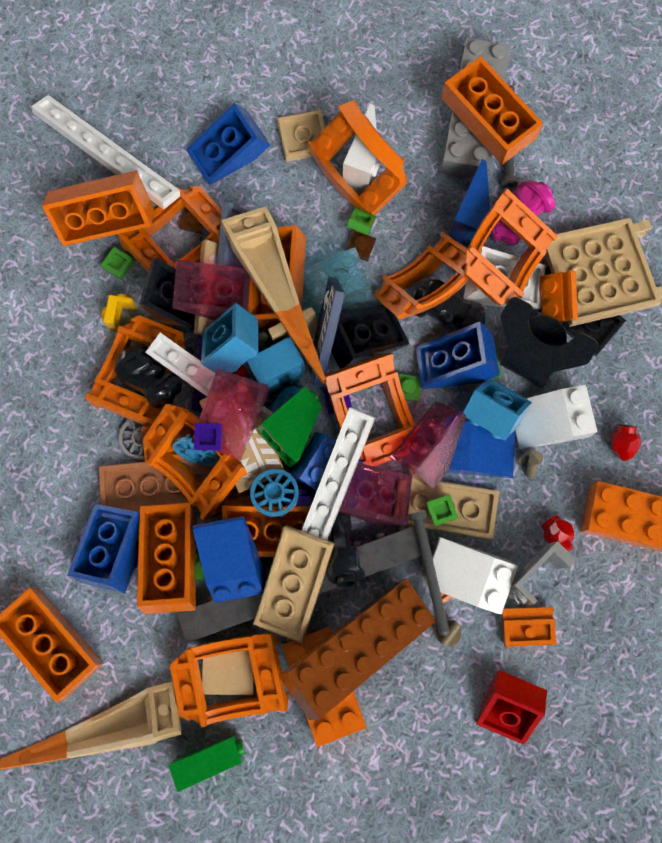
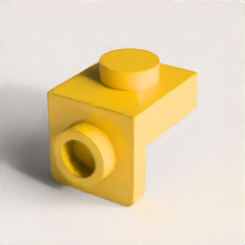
[102,294,137,330]

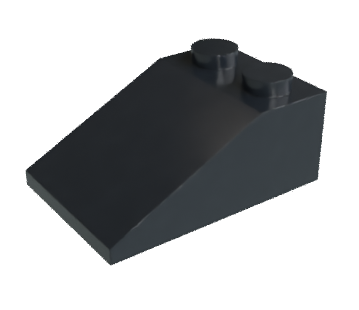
[139,258,199,334]
[331,304,410,369]

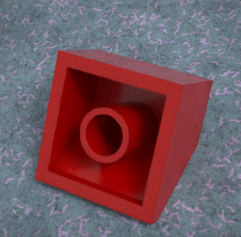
[476,670,547,745]

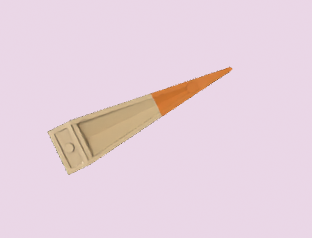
[221,206,325,384]
[0,681,182,770]

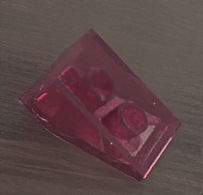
[172,260,250,321]
[191,368,270,460]
[390,401,466,489]
[338,463,412,527]

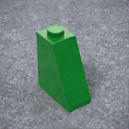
[256,387,322,468]
[169,734,247,792]

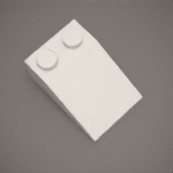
[343,104,381,193]
[464,246,546,310]
[515,385,597,450]
[422,537,518,614]

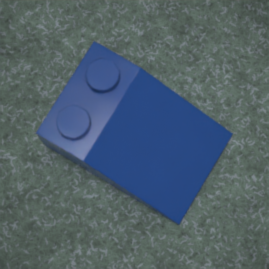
[186,103,271,185]
[449,159,490,247]
[416,322,499,389]
[440,419,515,478]
[290,432,374,512]
[67,504,140,594]
[193,516,266,603]

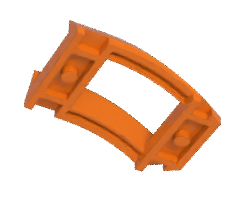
[307,100,407,215]
[117,186,222,273]
[464,189,558,305]
[374,232,469,320]
[85,315,185,427]
[325,353,419,469]
[142,404,248,520]
[169,633,290,727]

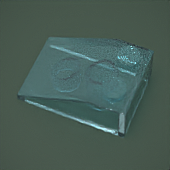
[302,247,371,317]

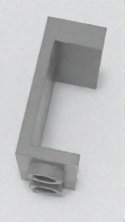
[508,541,576,605]

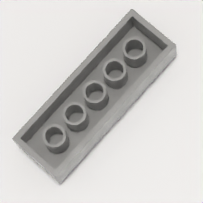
[440,38,511,179]

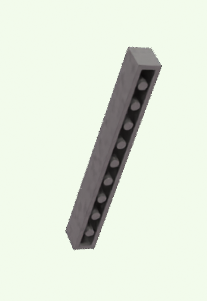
[177,523,421,643]

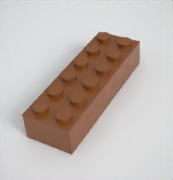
[279,578,436,720]

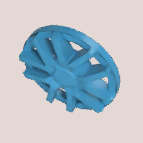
[173,434,219,466]
[250,469,299,518]

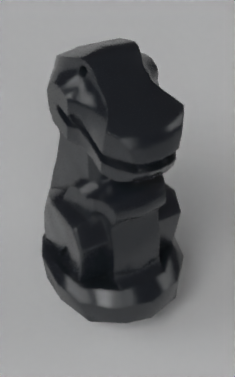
[414,279,485,331]
[115,344,182,408]
[327,508,365,588]

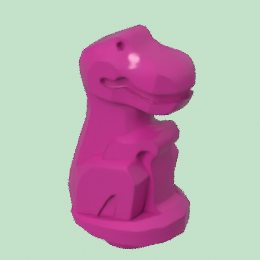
[491,180,555,246]

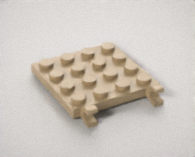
[545,218,662,327]

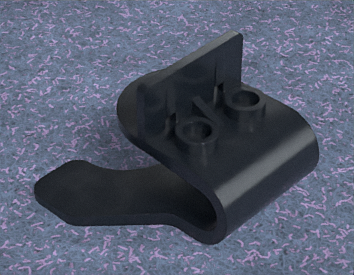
[499,297,598,388]

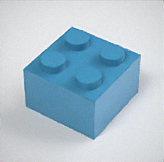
[201,303,258,379]
[246,337,305,396]
[462,379,532,440]

